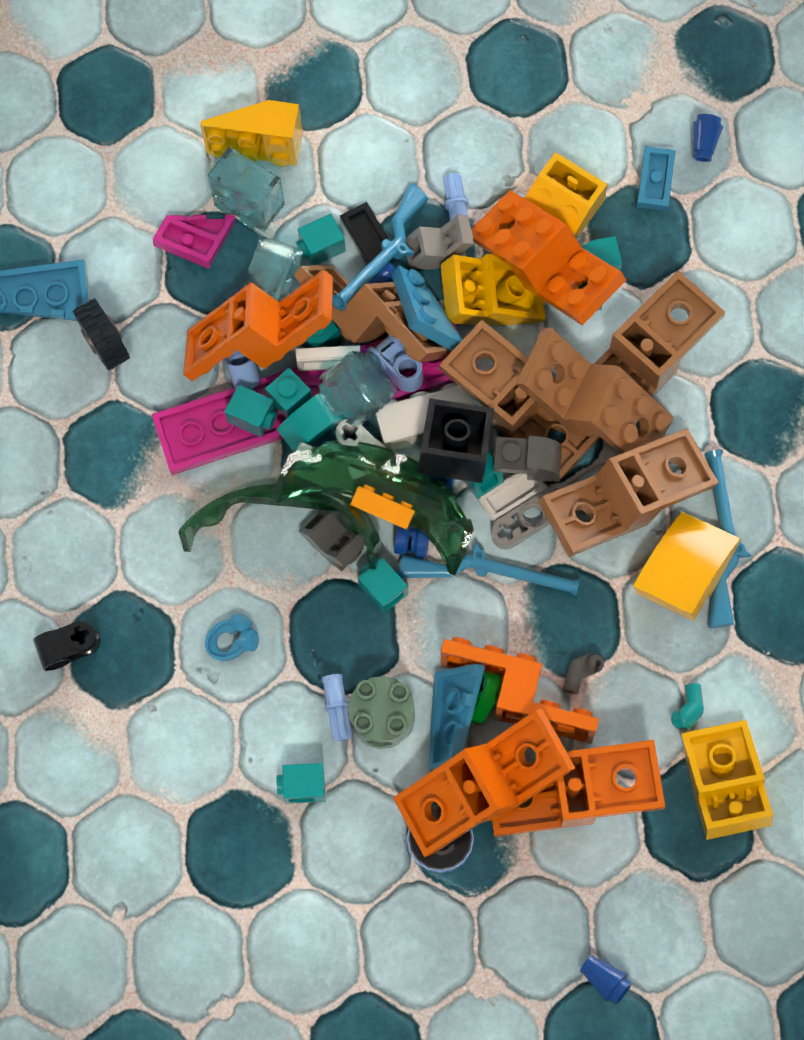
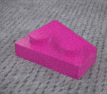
[153,215,235,269]

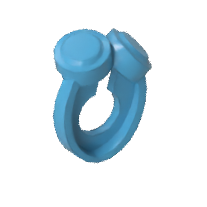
[205,613,259,661]

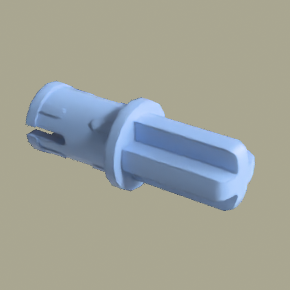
[443,173,471,228]
[322,674,352,741]

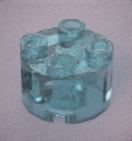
[243,235,303,302]
[319,351,397,426]

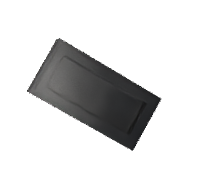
[340,202,389,265]

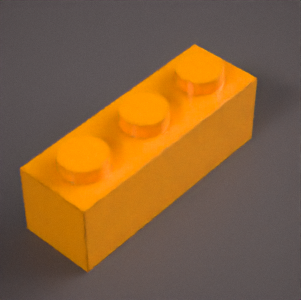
[350,484,415,530]

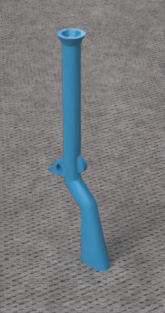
[332,183,428,311]
[704,450,751,628]
[397,542,581,597]

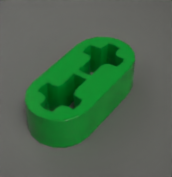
[471,670,502,725]

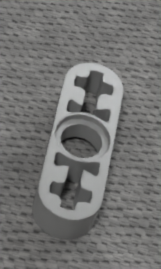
[491,483,568,550]

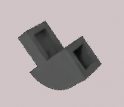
[494,435,562,482]
[298,508,367,571]

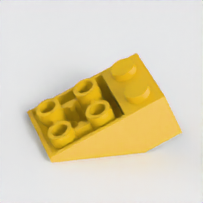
[200,100,303,166]
[507,152,608,239]

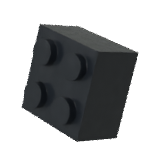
[418,398,494,483]

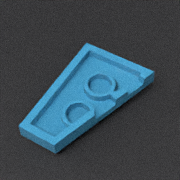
[391,265,462,351]
[428,664,485,771]

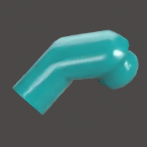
[671,683,704,729]

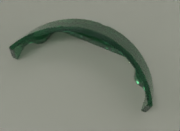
[270,441,474,576]
[178,476,381,569]

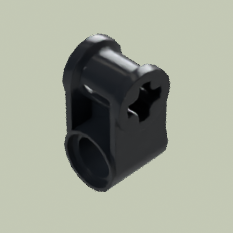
[33,621,101,671]

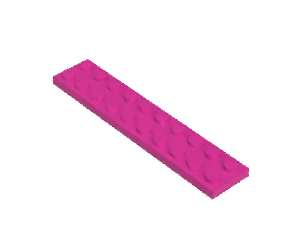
[151,323,459,475]

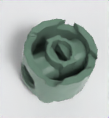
[348,676,415,749]

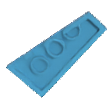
[0,259,90,321]

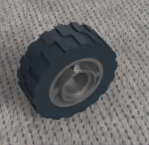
[72,298,130,371]

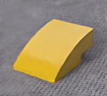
[440,254,546,326]
[633,512,741,621]
[681,720,773,840]

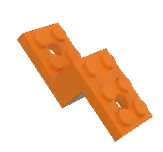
[471,190,626,326]
[183,269,333,381]
[441,637,599,744]
[393,709,576,857]
[491,740,665,837]

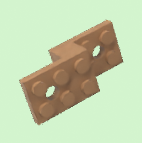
[293,264,452,363]
[594,271,725,397]
[439,320,600,482]
[515,328,673,454]
[538,428,719,557]

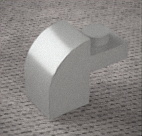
[406,214,474,270]

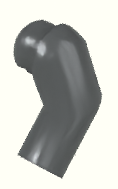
[562,653,604,695]

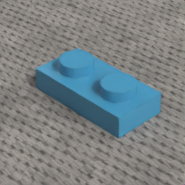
[637,146,676,211]

